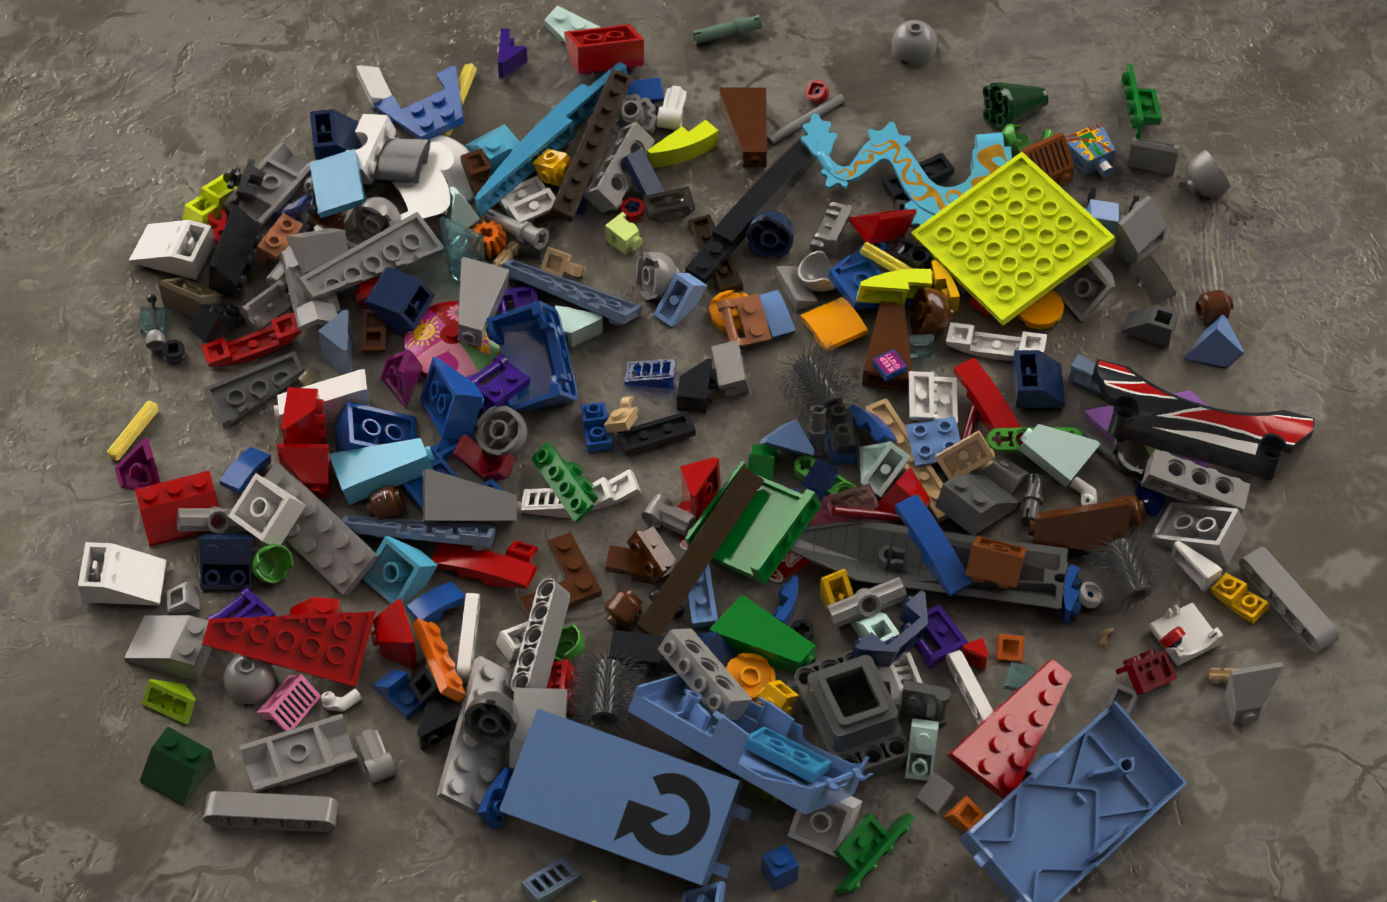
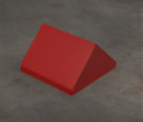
[849,209,916,244]
[680,457,721,524]

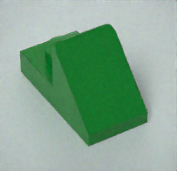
[748,444,777,481]

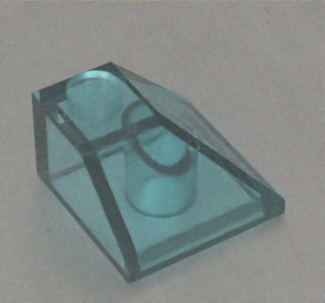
[439,216,485,281]

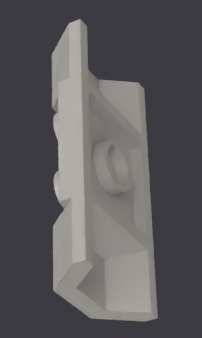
[223,141,317,226]
[280,248,341,330]
[239,714,358,793]

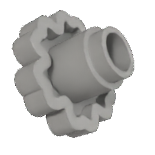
[612,94,657,134]

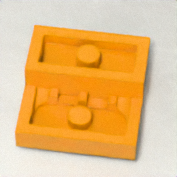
[800,297,869,352]

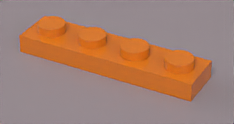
[412,618,466,702]

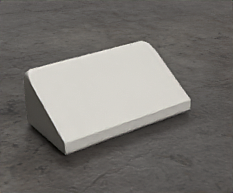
[356,65,392,109]

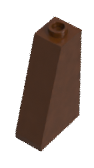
[719,87,767,168]
[862,301,912,394]
[1028,499,1132,552]

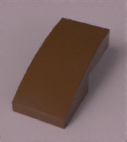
[460,148,492,196]
[361,309,388,352]
[605,545,657,584]

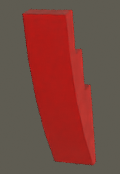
[953,357,1023,454]
[431,542,537,589]

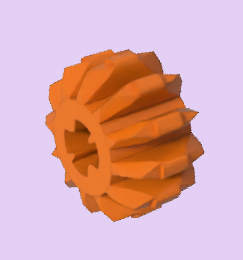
[466,219,507,260]

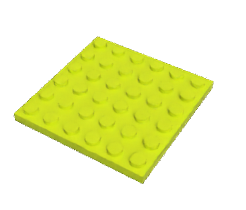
[911,152,1116,325]

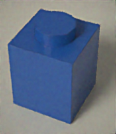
[761,844,799,892]

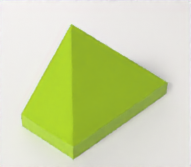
[141,679,196,724]

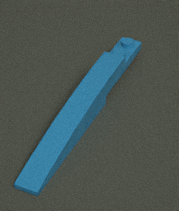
[475,62,627,217]

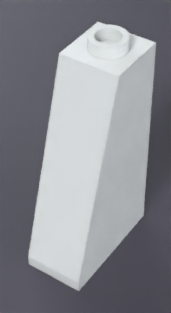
[274,369,370,424]

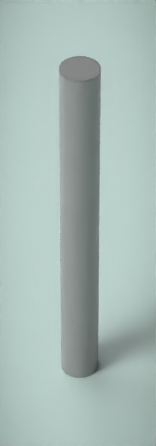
[767,94,845,145]

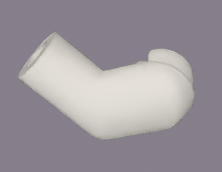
[1070,477,1097,506]
[321,689,362,712]

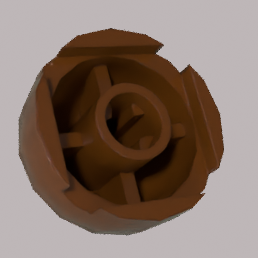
[910,287,954,336]

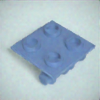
[905,417,961,467]

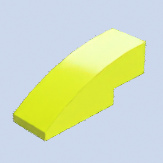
[647,120,718,168]
[183,174,237,225]
[856,269,932,305]

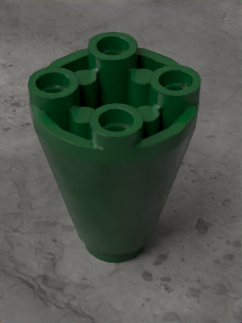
[982,82,1049,129]

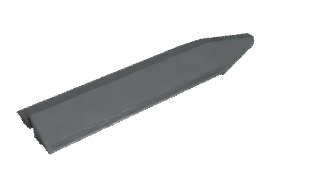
[790,519,1068,609]

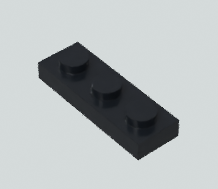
[882,153,955,202]
[617,411,696,456]

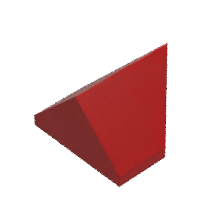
[874,467,931,512]

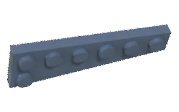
[502,259,642,326]
[341,515,496,550]

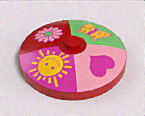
[404,301,501,379]

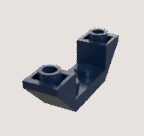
[849,590,928,667]

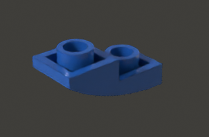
[626,78,665,104]
[580,402,612,452]
[849,405,898,444]
[219,447,271,493]
[1061,564,1082,625]
[773,575,798,626]
[406,582,466,623]
[477,767,513,830]

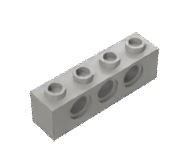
[583,122,655,213]
[1141,449,1250,513]
[658,628,752,720]

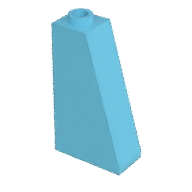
[330,438,435,505]

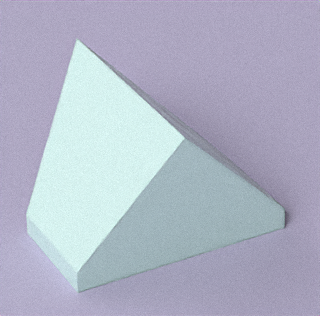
[444,187,480,240]
[859,441,911,497]

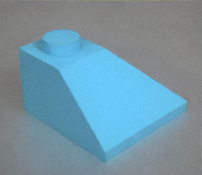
[465,124,520,175]
[362,536,438,605]

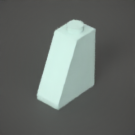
[1018,424,1100,487]

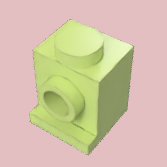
[605,212,643,256]

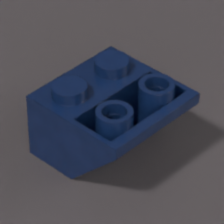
[310,109,361,160]
[364,267,435,335]
[1012,350,1065,408]
[199,533,256,590]

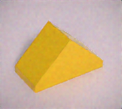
[819,569,854,611]

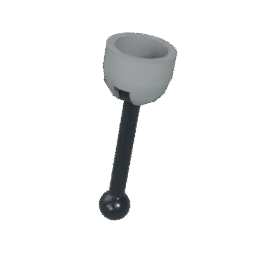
[303,176,317,215]
[146,294,166,350]

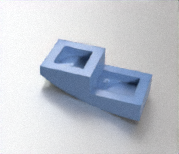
[759,290,796,340]

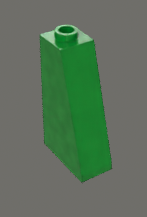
[709,595,816,675]

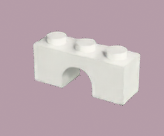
[346,114,396,185]

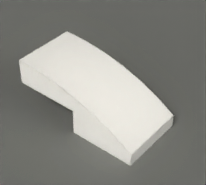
[592,469,641,510]

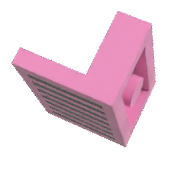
[256,674,321,732]

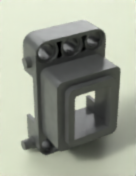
[787,650,909,784]

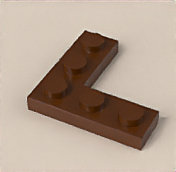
[520,532,602,619]

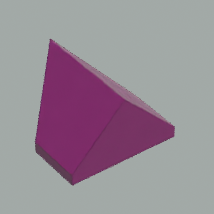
[380,349,423,410]
[115,438,161,491]

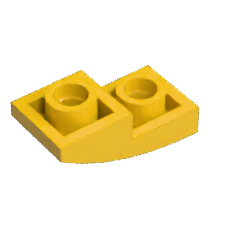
[931,260,960,312]
[1211,573,1269,624]

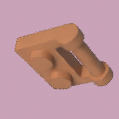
[716,293,772,348]

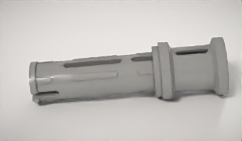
[484,209,549,249]

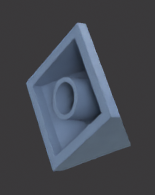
[318,310,352,375]

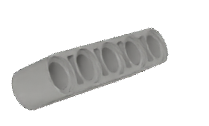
[1239,547,1339,653]
[511,578,570,691]
[203,791,338,832]

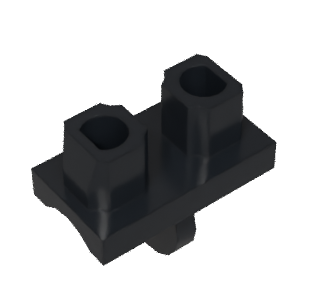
[223,158,266,206]

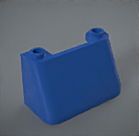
[486,301,578,413]

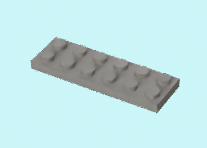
[264,462,379,596]
[436,656,514,819]

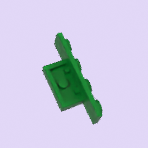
[1121,64,1162,139]
[531,441,599,523]
[833,813,915,895]

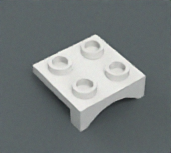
[1149,602,1223,666]

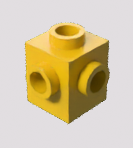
[533,149,572,187]
[755,680,799,716]

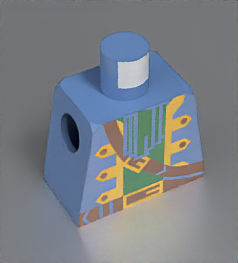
[1065,122,1115,178]

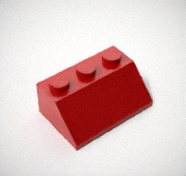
[564,24,644,75]
[281,387,328,444]
[135,470,222,547]

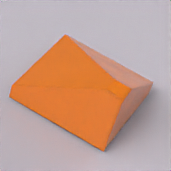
[996,634,1025,662]
[944,796,985,833]

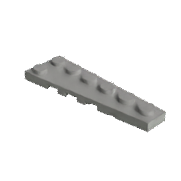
[298,212,445,301]

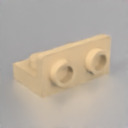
[935,431,995,480]

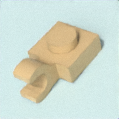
[540,247,586,278]
[604,396,638,433]

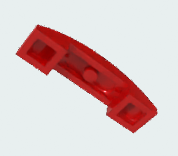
[201,312,302,367]

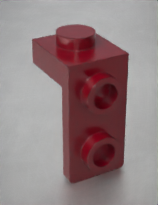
[453,435,515,482]

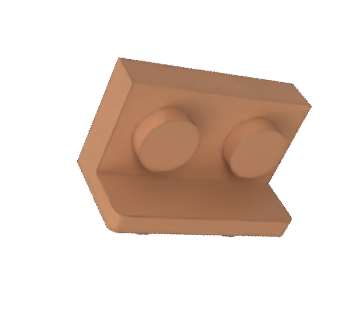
[257,213,303,266]

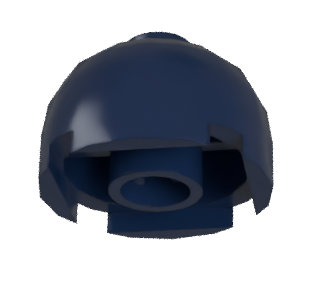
[746,210,795,259]

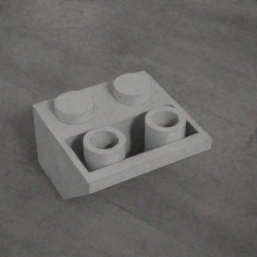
[1113,195,1168,268]

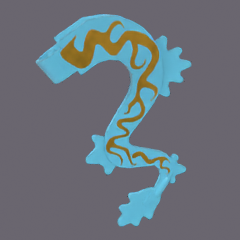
[801,113,1012,227]

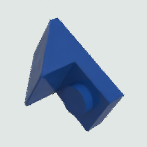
[373,670,426,721]

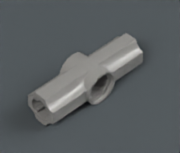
[177,506,247,533]
[827,577,907,628]

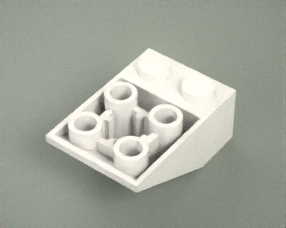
[129,220,215,280]
[78,542,167,605]

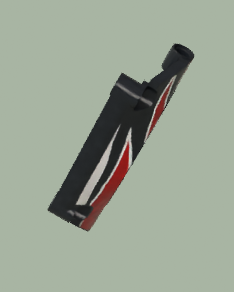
[1092,359,1315,480]

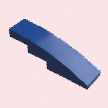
[895,494,972,597]

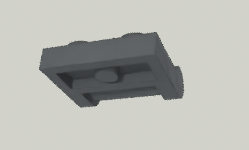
[900,680,951,728]

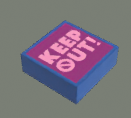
[873,349,907,381]

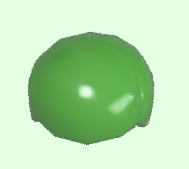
[1002,123,1031,158]
[252,544,293,584]
[554,624,585,663]

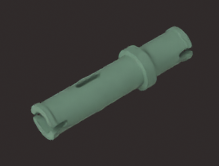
[692,15,762,45]

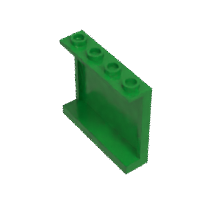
[685,461,821,585]

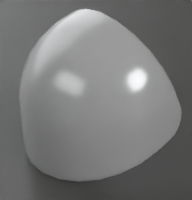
[798,250,836,292]

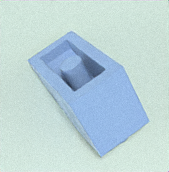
[653,273,707,327]

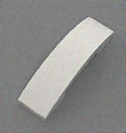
[946,322,1047,361]

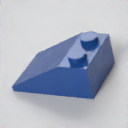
[420,357,484,439]
[335,402,417,452]

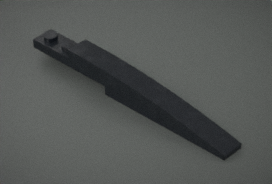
[685,131,831,284]

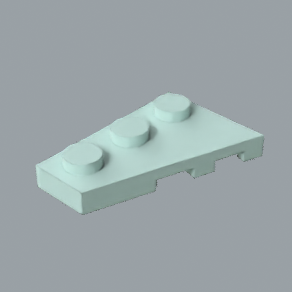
[544,6,600,43]

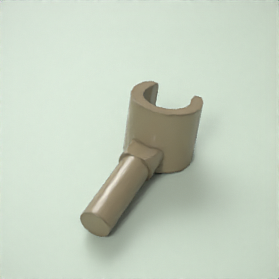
[298,371,315,388]

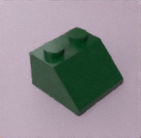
[140,727,215,806]

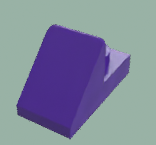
[498,28,528,78]

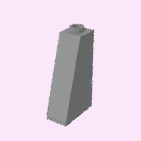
[457,257,509,347]
[423,469,521,522]

